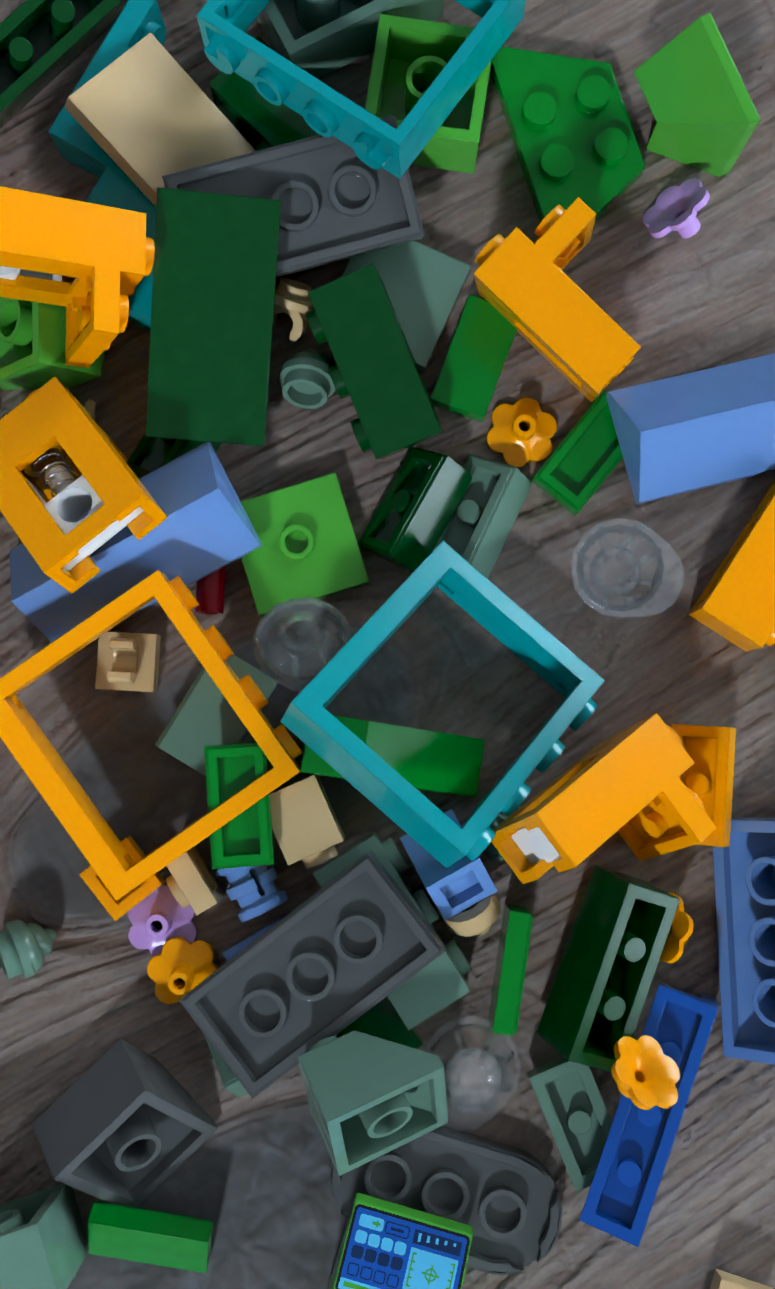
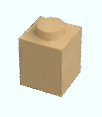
[270,774,346,869]

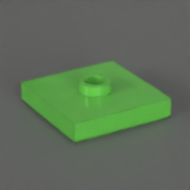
[241,473,370,617]

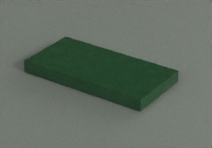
[145,187,281,446]

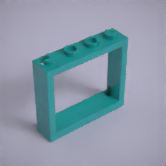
[196,0,526,179]
[280,541,605,869]

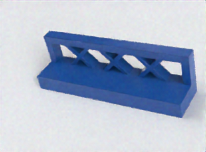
[579,983,719,1247]

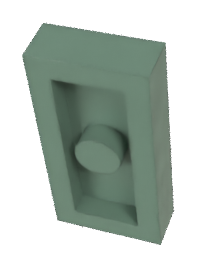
[527,1057,612,1192]

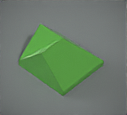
[633,13,761,177]

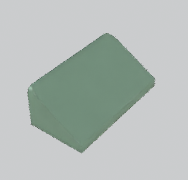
[431,453,531,579]
[155,654,277,776]

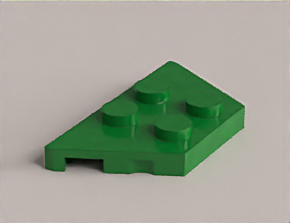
[490,47,645,223]

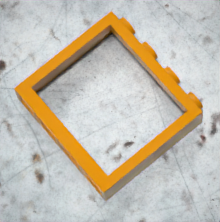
[0,570,303,901]

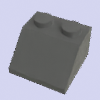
[32,1039,218,1208]

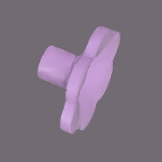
[643,177,710,239]
[127,884,197,956]

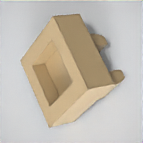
[95,632,161,693]

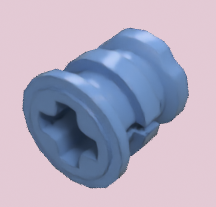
[214,865,289,923]

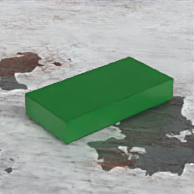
[430,294,517,423]
[532,389,623,516]
[204,742,274,869]
[488,903,533,1036]
[88,1202,213,1273]

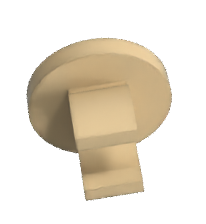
[272,278,313,341]

